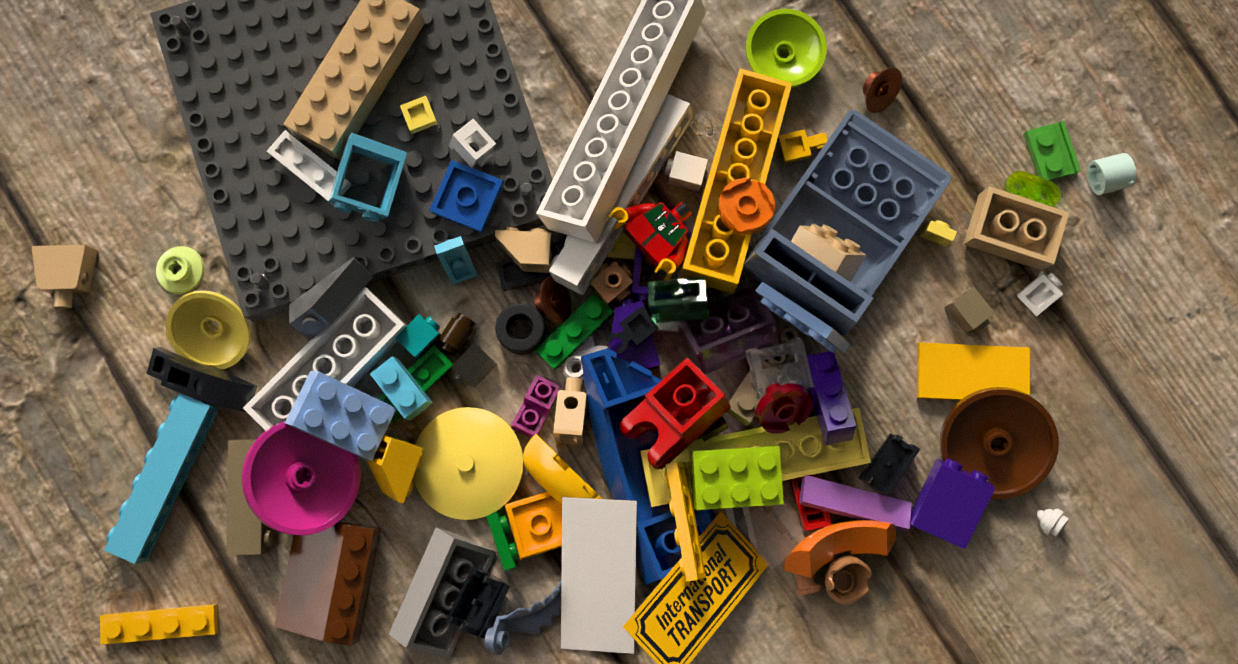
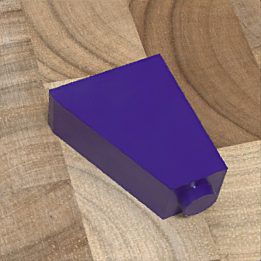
[609,299,661,370]

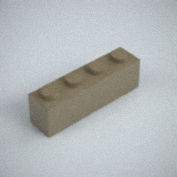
[226,439,274,555]

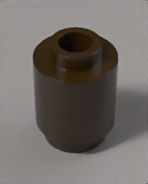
[438,313,476,356]

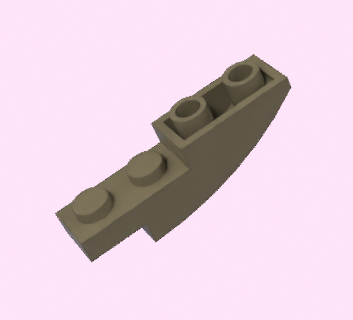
[726,320,807,426]

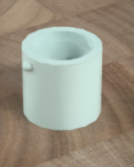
[1087,153,1137,195]

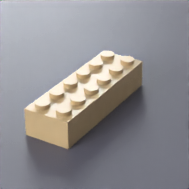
[284,0,425,161]

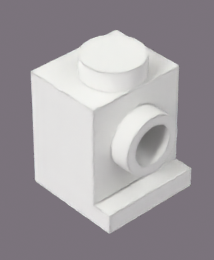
[448,119,496,168]

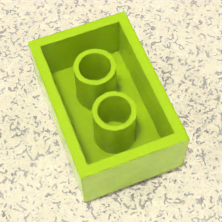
[689,446,784,510]

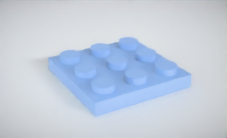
[756,282,850,353]

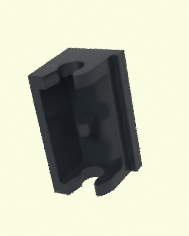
[858,433,920,496]
[446,567,510,639]

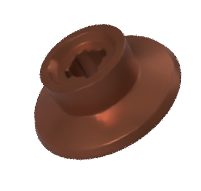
[863,68,902,113]
[535,276,571,324]

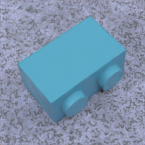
[370,356,433,420]

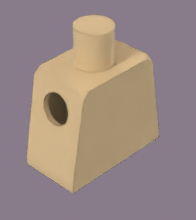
[32,245,98,309]
[553,377,587,446]

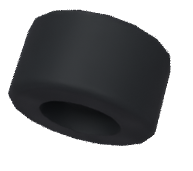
[495,303,546,355]

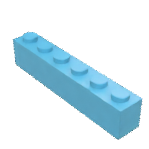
[104,393,220,564]

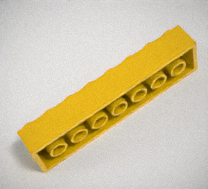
[679,68,792,294]

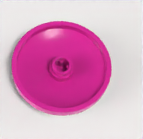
[242,421,361,535]

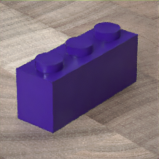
[804,351,856,445]

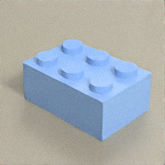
[285,371,396,461]

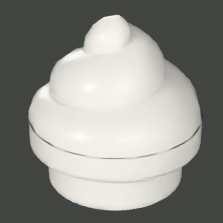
[1037,509,1069,537]

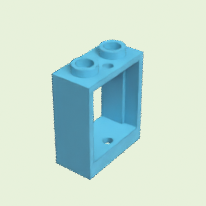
[328,133,407,222]

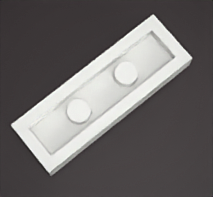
[267,130,352,206]

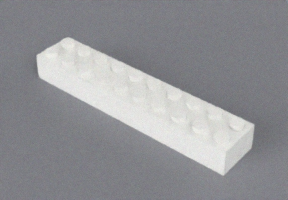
[536,0,706,243]

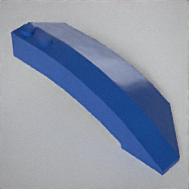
[581,348,716,585]

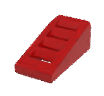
[790,474,832,531]

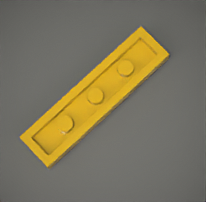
[664,462,706,582]
[100,604,219,645]

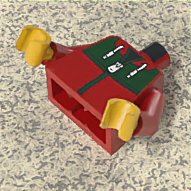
[607,202,692,281]

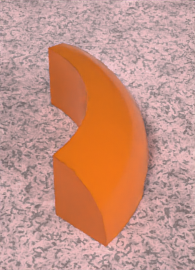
[784,520,896,578]

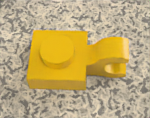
[778,129,828,164]

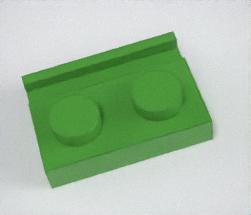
[1023,121,1081,184]

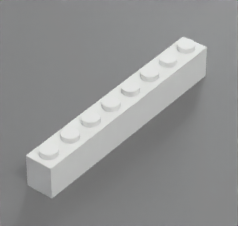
[549,94,693,295]

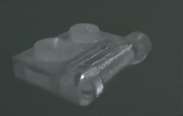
[746,337,813,400]

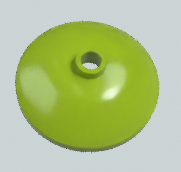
[745,9,827,88]

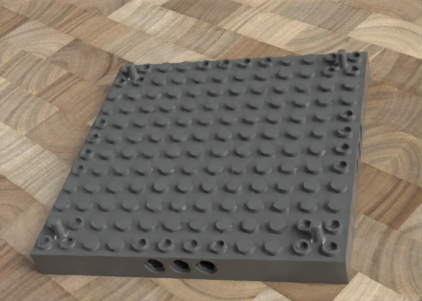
[150,0,553,322]

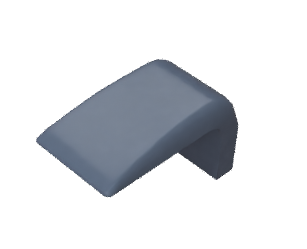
[743,110,951,336]

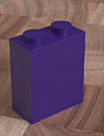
[910,458,995,549]

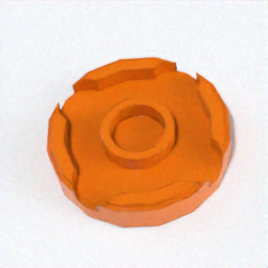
[718,178,775,235]

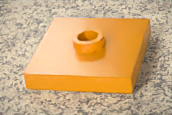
[505,492,562,560]

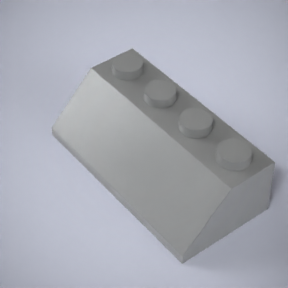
[389,527,496,658]

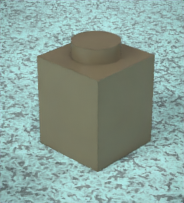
[945,287,995,333]

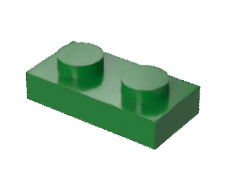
[486,512,520,571]

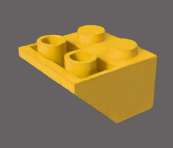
[366,434,423,504]

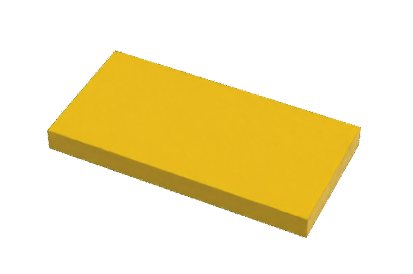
[916,342,1030,400]

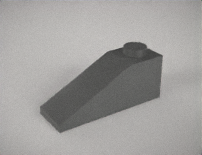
[289,256,373,341]

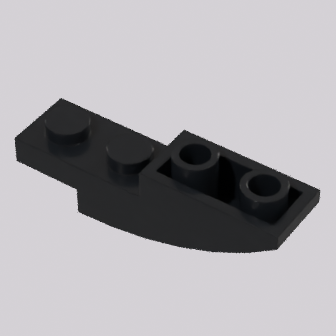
[146,347,257,413]

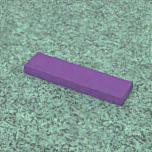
[799,475,912,532]

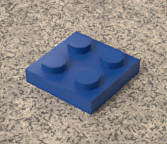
[429,160,504,234]

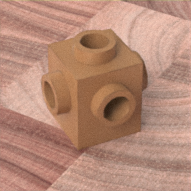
[590,261,633,307]

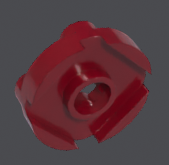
[754,383,813,434]

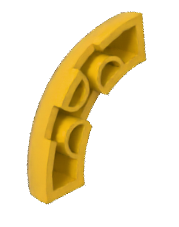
[523,434,603,506]

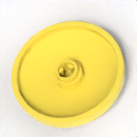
[413,407,524,520]

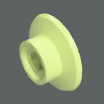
[156,246,205,294]

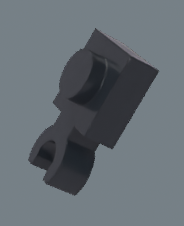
[607,306,659,355]

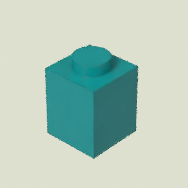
[396,314,441,359]

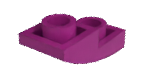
[511,375,561,438]

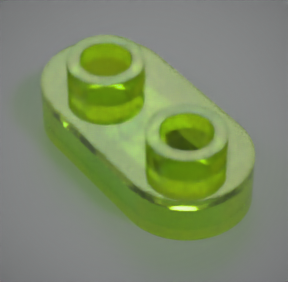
[1004,171,1061,207]

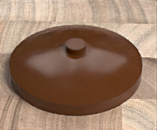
[940,387,1059,499]

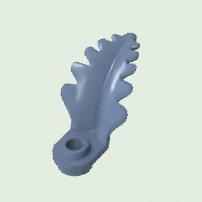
[485,581,561,655]

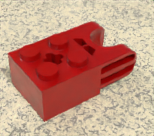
[619,358,731,470]

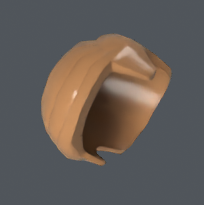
[825,555,872,604]

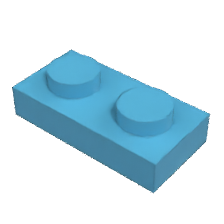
[434,236,478,285]

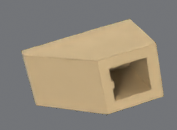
[495,227,553,273]

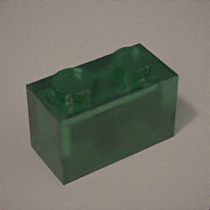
[648,277,710,323]

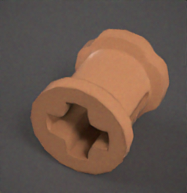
[794,574,822,596]

